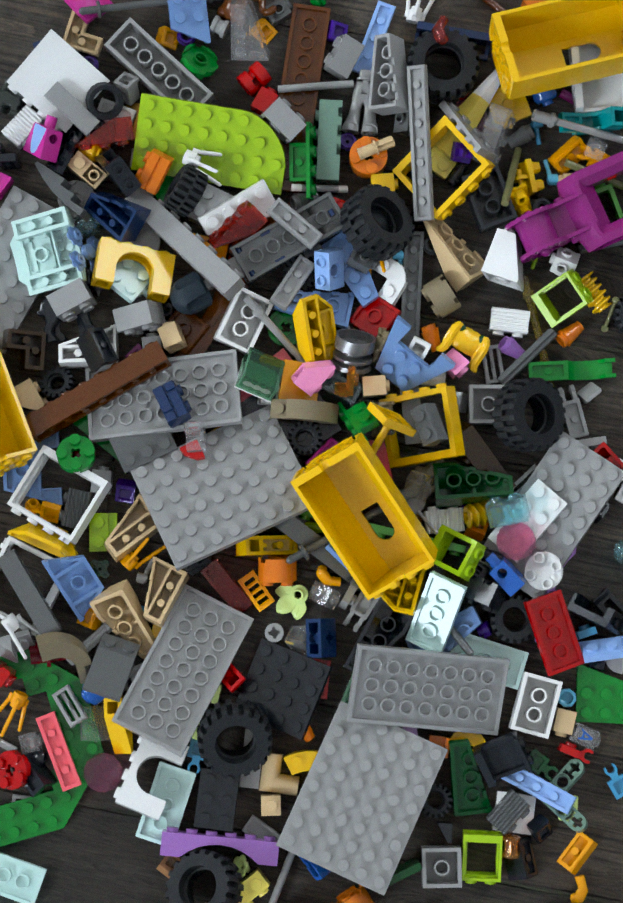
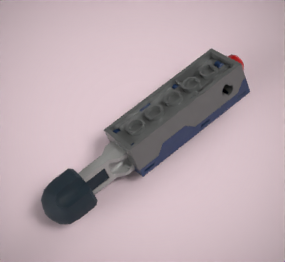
[170,191,345,315]

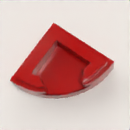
[180,440,205,461]

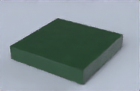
[388,856,422,887]

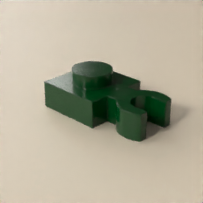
[530,748,559,781]

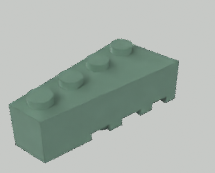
[313,99,343,184]

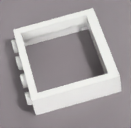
[7,445,112,545]
[0,536,60,636]

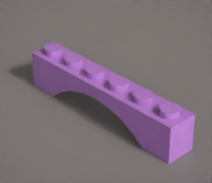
[160,826,279,866]

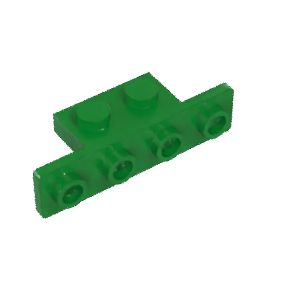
[289,122,317,201]
[337,401,380,445]

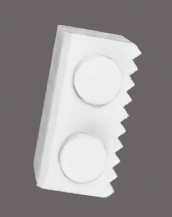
[1,104,45,150]
[488,306,530,338]
[423,506,465,534]

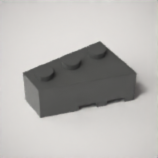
[109,432,178,474]

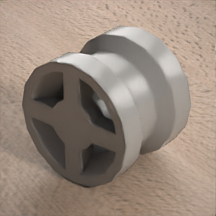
[209,15,231,39]
[265,623,284,642]

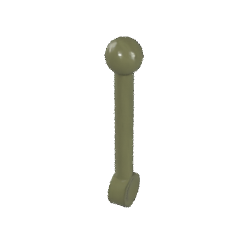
[601,297,620,332]

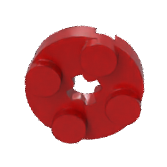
[0,750,31,790]

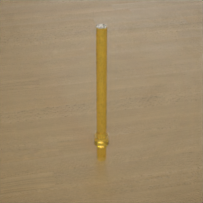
[522,276,555,388]

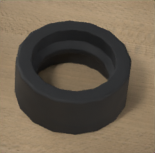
[86,82,124,120]

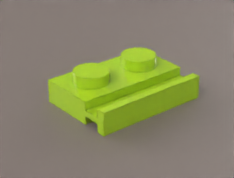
[89,513,118,552]

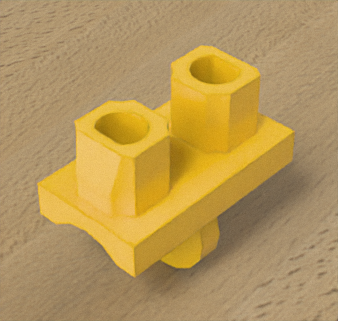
[514,159,545,197]
[510,183,532,217]

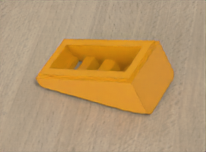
[238,570,275,612]

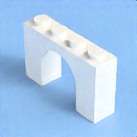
[113,736,189,821]

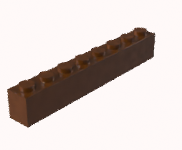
[25,341,172,443]

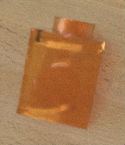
[334,366,359,397]

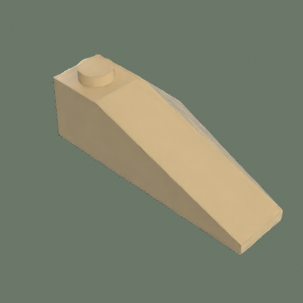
[423,218,485,292]
[89,579,155,659]

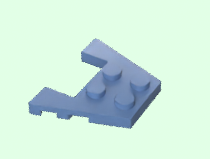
[375,315,456,391]
[3,432,63,505]

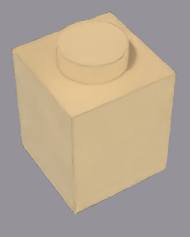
[157,321,187,354]
[362,375,390,398]
[551,707,577,738]
[261,793,281,816]

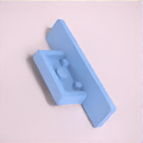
[578,636,623,663]

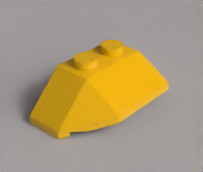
[292,294,337,362]
[7,522,78,558]
[381,569,427,616]

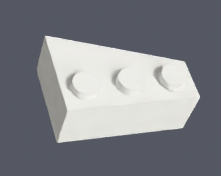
[58,324,119,369]

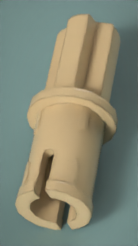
[357,136,395,160]

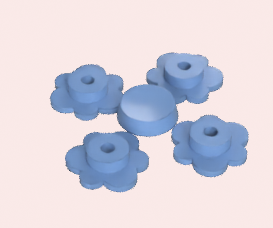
[67,226,99,273]

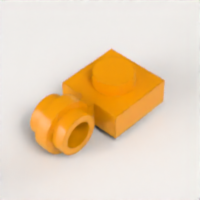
[25,498,62,524]

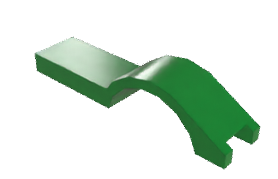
[528,358,616,381]

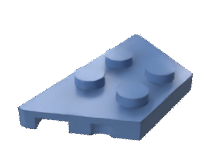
[167,0,211,44]
[41,555,104,622]

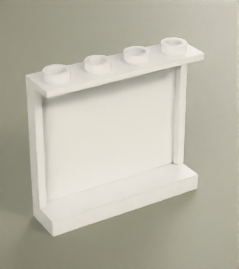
[7,29,110,133]
[568,44,623,113]

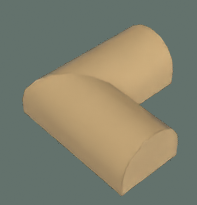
[63,10,103,57]
[258,753,300,796]

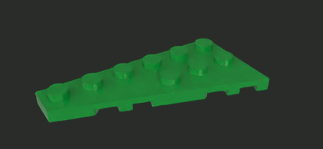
[575,665,623,724]

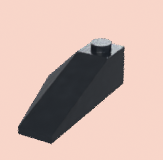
[343,598,414,672]

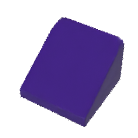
[326,20,349,42]
[115,478,137,504]

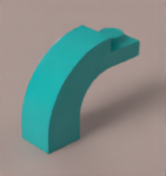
[558,106,623,135]

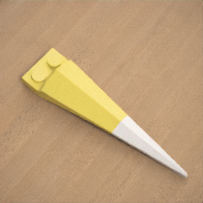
[431,69,500,180]

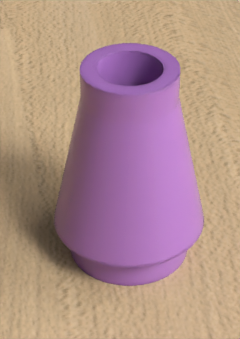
[498,336,525,359]

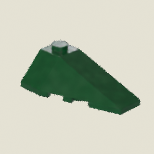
[433,462,514,508]

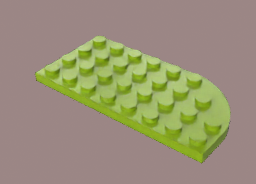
[131,93,286,195]

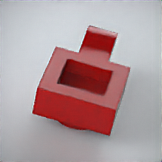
[557,741,594,764]

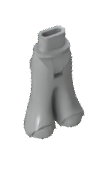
[342,69,378,136]

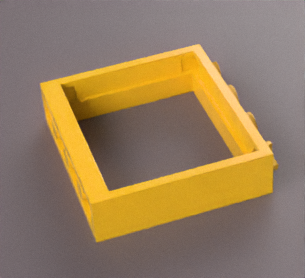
[392,115,495,221]
[379,383,465,468]

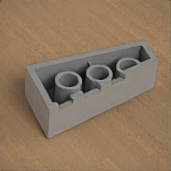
[368,33,409,116]

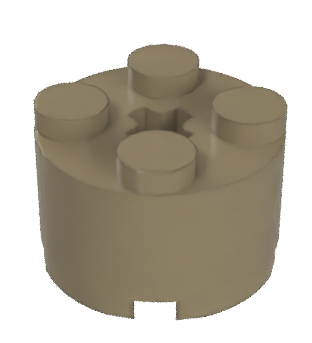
[420,274,462,319]

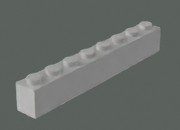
[125,188,245,301]

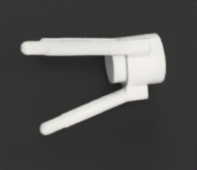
[404,0,435,25]
[182,148,222,187]
[0,612,40,659]

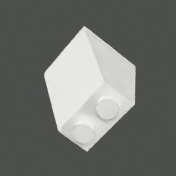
[481,228,524,292]

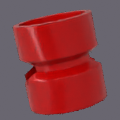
[236,61,272,97]

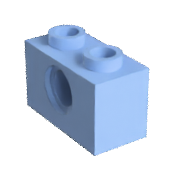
[314,247,345,291]

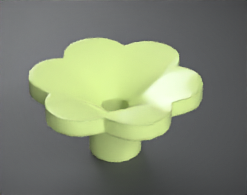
[233,855,250,878]

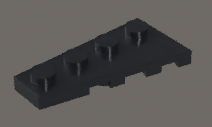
[45,108,90,175]

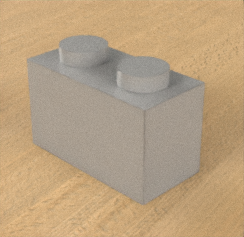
[323,34,365,80]

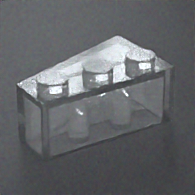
[230,0,270,61]
[471,102,516,165]

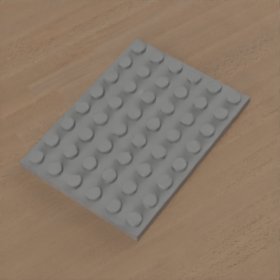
[130,405,308,571]
[276,701,448,896]

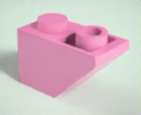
[446,348,470,379]
[291,360,336,397]

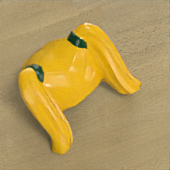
[436,321,490,373]

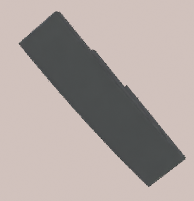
[35,161,91,222]

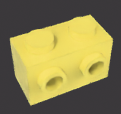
[238,867,270,903]

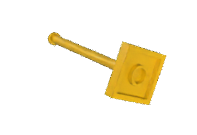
[367,402,417,454]

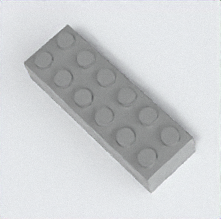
[104,17,214,104]

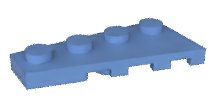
[321,232,379,308]
[273,290,355,329]
[405,606,483,652]

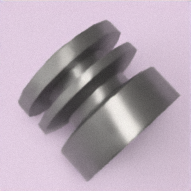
[332,329,376,375]

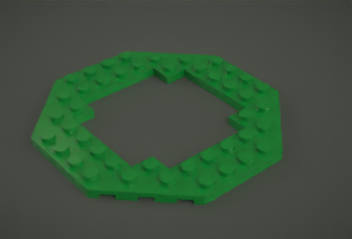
[0,649,105,847]

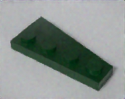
[448,739,492,817]

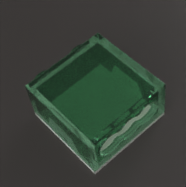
[235,347,285,402]

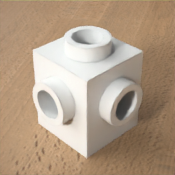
[549,247,580,276]

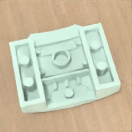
[10,206,87,296]

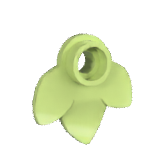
[275,584,309,620]

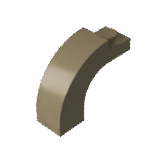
[270,398,339,424]
[35,632,92,684]

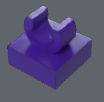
[450,142,473,164]

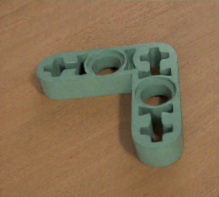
[542,759,588,833]

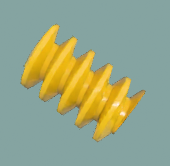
[581,271,613,314]
[463,499,506,528]

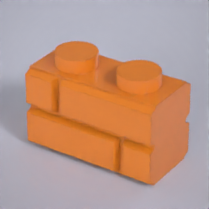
[135,148,174,195]

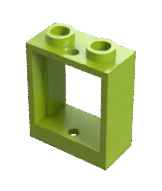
[531,269,594,328]
[433,524,486,581]
[461,829,503,885]

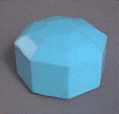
[558,688,576,707]

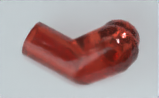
[432,15,449,45]

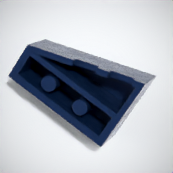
[84,192,151,242]

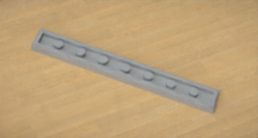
[407,64,434,222]

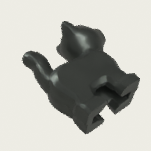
[0,78,24,117]

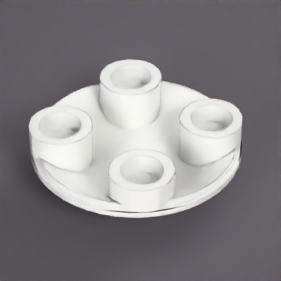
[524,551,563,590]

